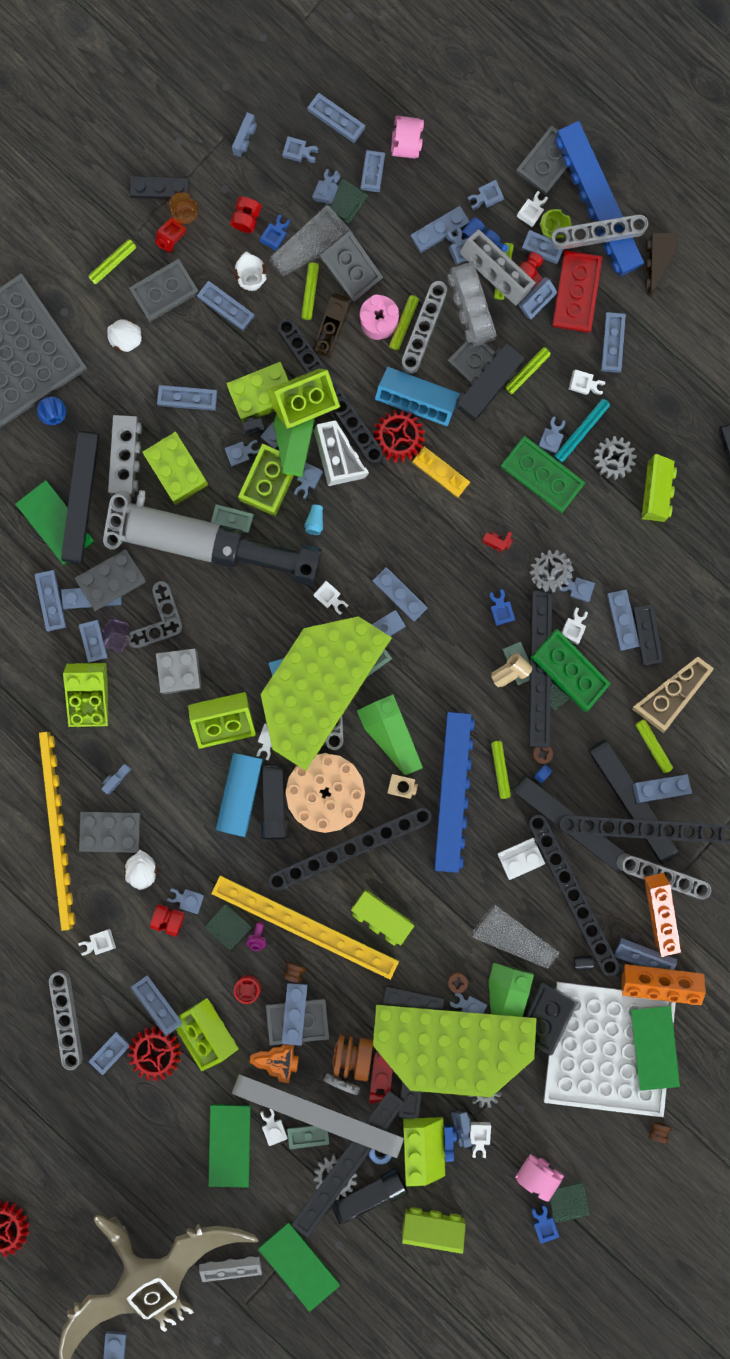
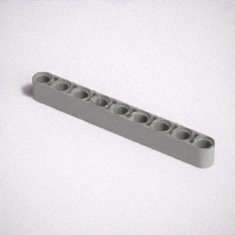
[232,1074,404,1158]

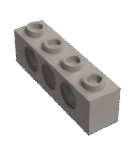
[460,230,536,306]
[108,415,142,497]

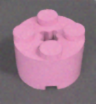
[391,116,424,159]
[360,295,399,340]
[515,1154,564,1201]

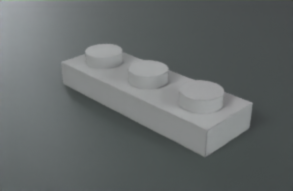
[199,1257,262,1282]

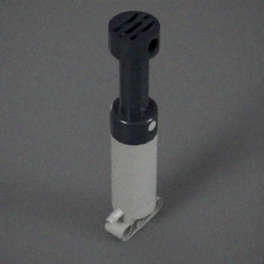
[103,490,322,587]

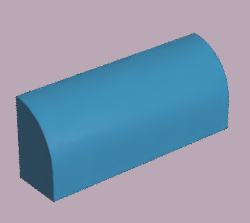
[375,367,460,427]
[215,753,263,837]

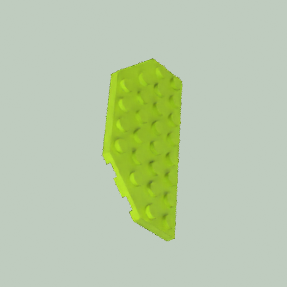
[261,616,392,771]
[373,1005,536,1098]

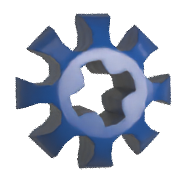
[37,397,66,425]

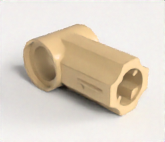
[491,653,532,687]

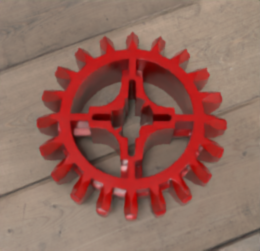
[373,410,425,463]
[128,1026,182,1081]
[0,1201,30,1257]

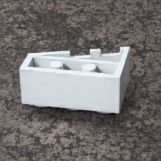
[314,420,369,486]

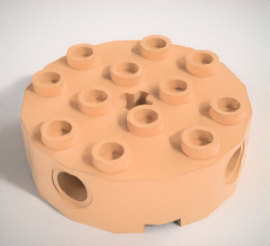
[286,753,365,833]

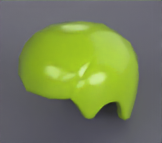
[540,209,572,239]

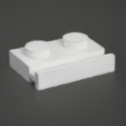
[497,838,545,880]

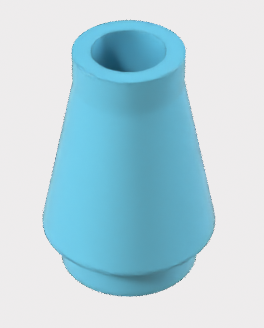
[304,505,323,535]

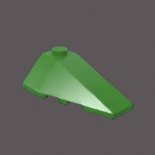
[274,413,315,477]
[357,695,423,775]
[488,962,534,1017]

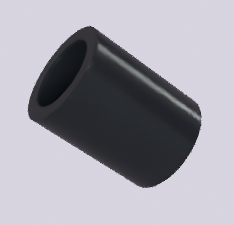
[574,955,594,971]

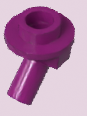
[246,921,266,951]

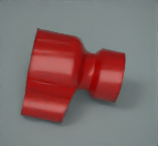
[519,252,544,289]

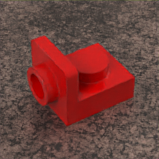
[155,218,187,253]
[482,531,514,553]

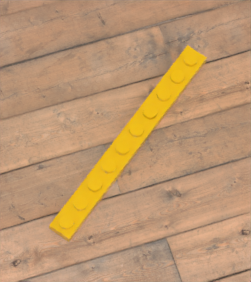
[39,732,75,931]
[211,875,399,980]

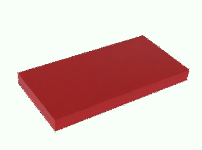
[552,250,603,333]

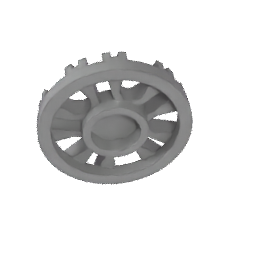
[324,1073,360,1095]

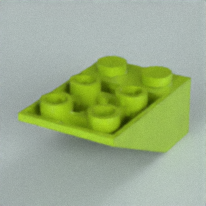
[63,663,108,727]

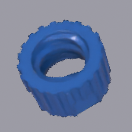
[534,764,552,784]

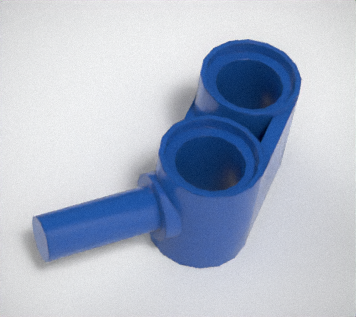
[462,217,508,252]

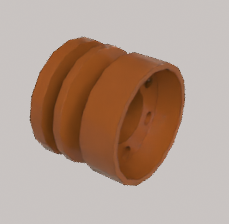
[332,1034,374,1082]

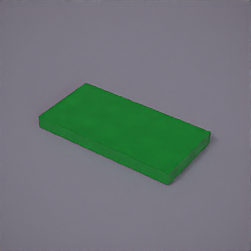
[500,436,586,514]
[15,480,95,565]
[531,629,611,712]
[630,1005,680,1091]
[209,1104,251,1187]
[258,1221,340,1312]

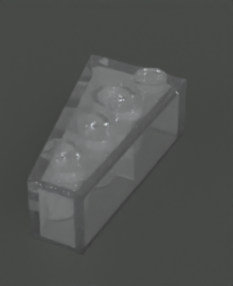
[270,204,354,276]
[447,261,497,347]
[470,903,560,969]

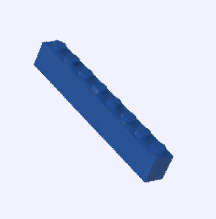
[554,121,644,277]
[434,712,475,873]

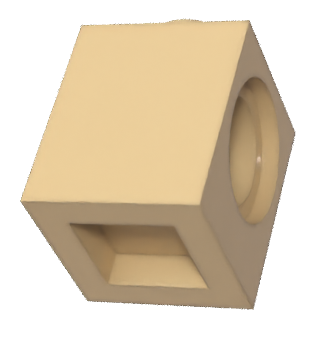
[387,774,418,799]

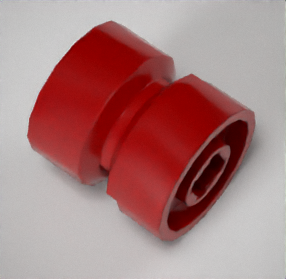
[230,197,262,233]
[150,904,185,937]
[234,975,261,1004]

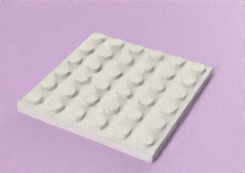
[543,982,676,1117]

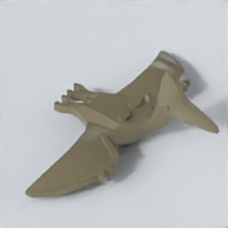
[58,1214,259,1359]

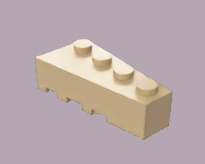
[632,657,714,733]

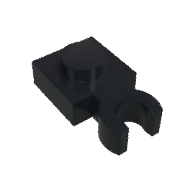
[242,417,264,437]

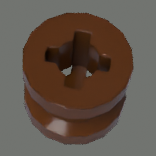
[532,747,553,764]
[283,962,306,983]
[447,972,468,993]
[648,1121,672,1143]

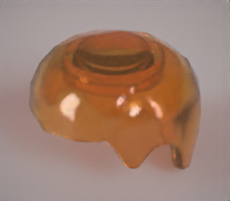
[169,193,199,224]

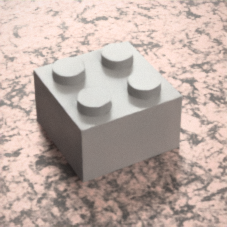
[156,649,202,694]

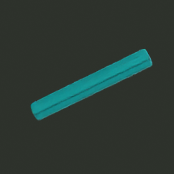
[555,399,610,463]

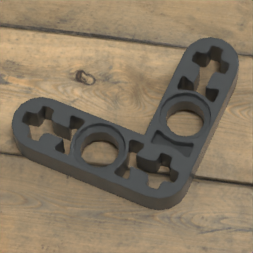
[127,581,183,649]

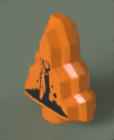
[250,1044,299,1084]

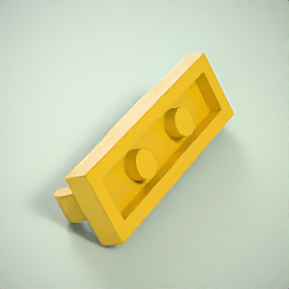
[412,446,470,498]

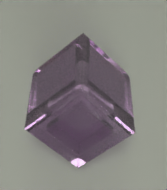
[102,618,131,653]

